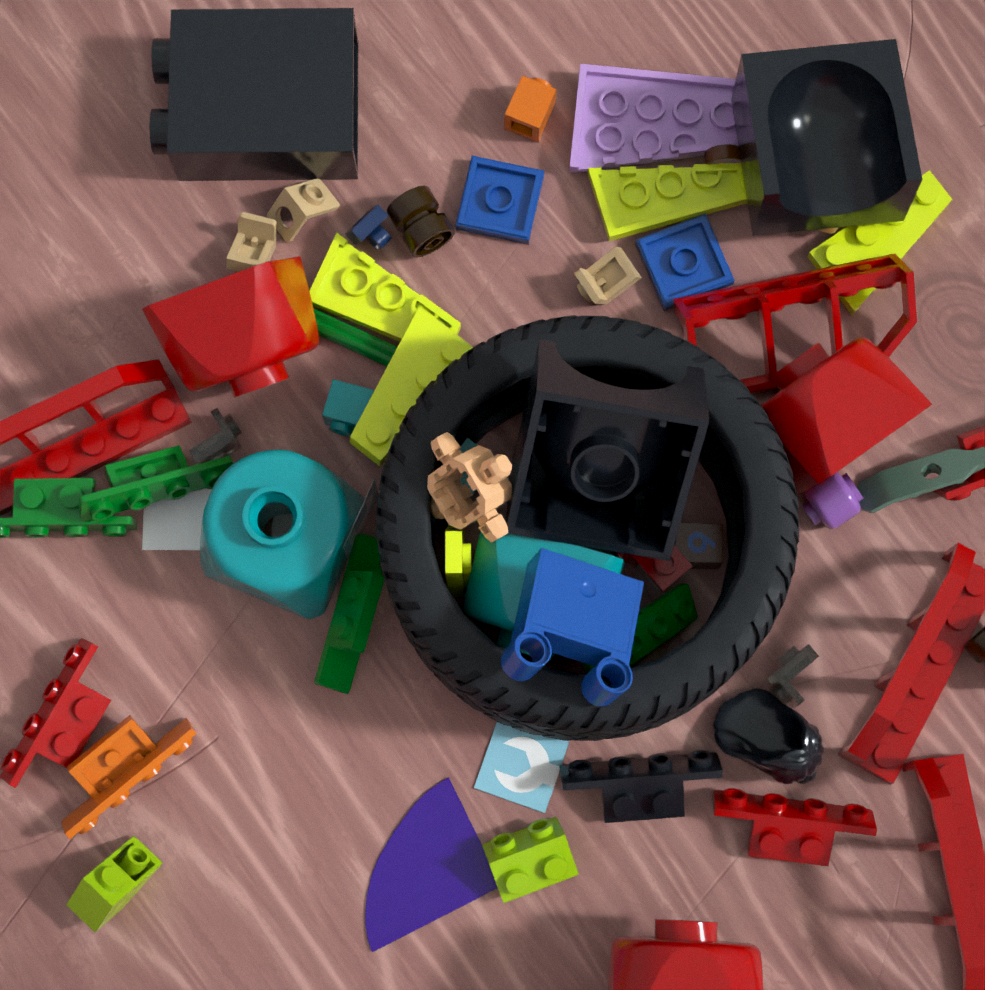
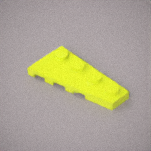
[587,163,747,241]
[807,170,952,316]
[309,233,461,342]
[349,306,473,466]
[445,524,472,598]

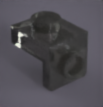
[189,408,242,464]
[767,644,819,709]

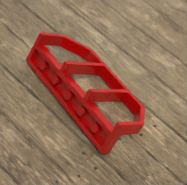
[673,253,917,393]
[0,359,192,516]
[838,542,985,785]
[902,754,985,990]

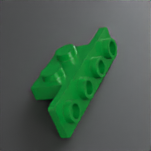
[79,445,234,522]
[0,478,138,538]
[314,533,385,694]
[582,583,698,674]

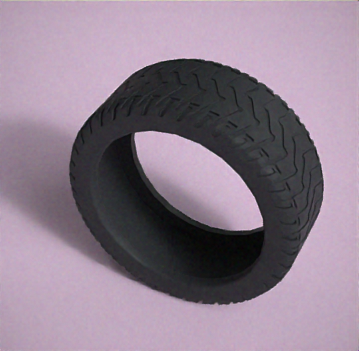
[376,315,799,741]

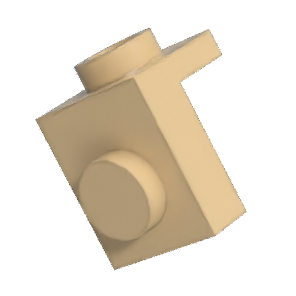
[226,212,277,272]
[574,246,642,305]

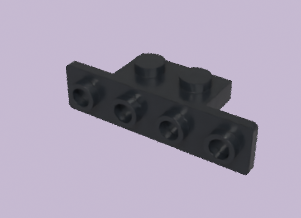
[559,750,723,823]

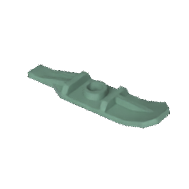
[857,446,985,513]

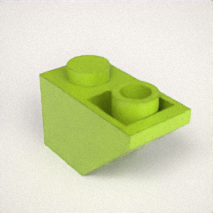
[66,836,163,932]

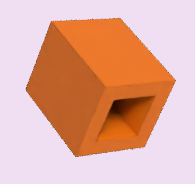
[504,76,557,142]

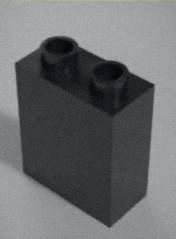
[149,8,359,181]

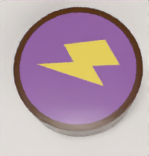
[705,144,741,164]

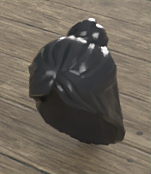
[713,688,824,784]

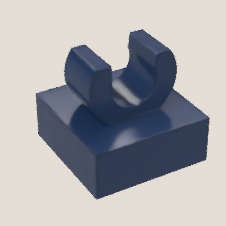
[345,205,392,250]

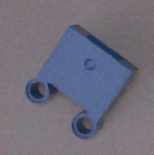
[501,548,644,707]

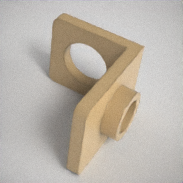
[267,178,340,242]

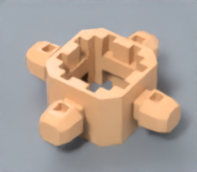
[427,432,512,543]

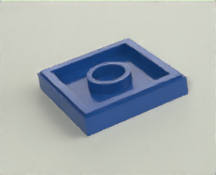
[455,156,545,245]
[635,214,735,311]

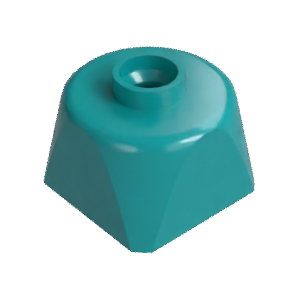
[200,449,365,620]
[463,532,625,661]

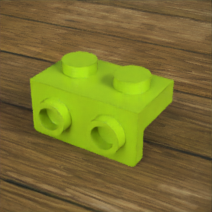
[482,817,579,903]

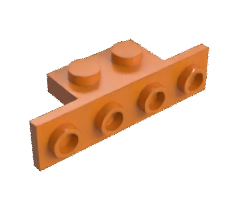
[61,715,197,840]

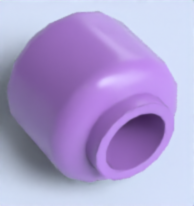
[803,472,864,529]

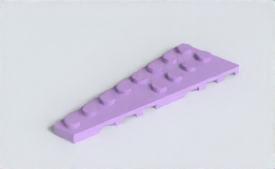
[569,64,739,173]

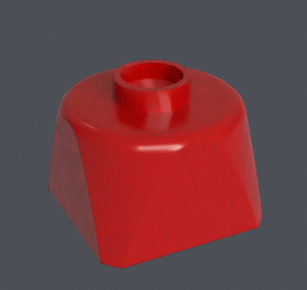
[142,256,319,398]
[761,337,932,495]
[608,919,763,990]

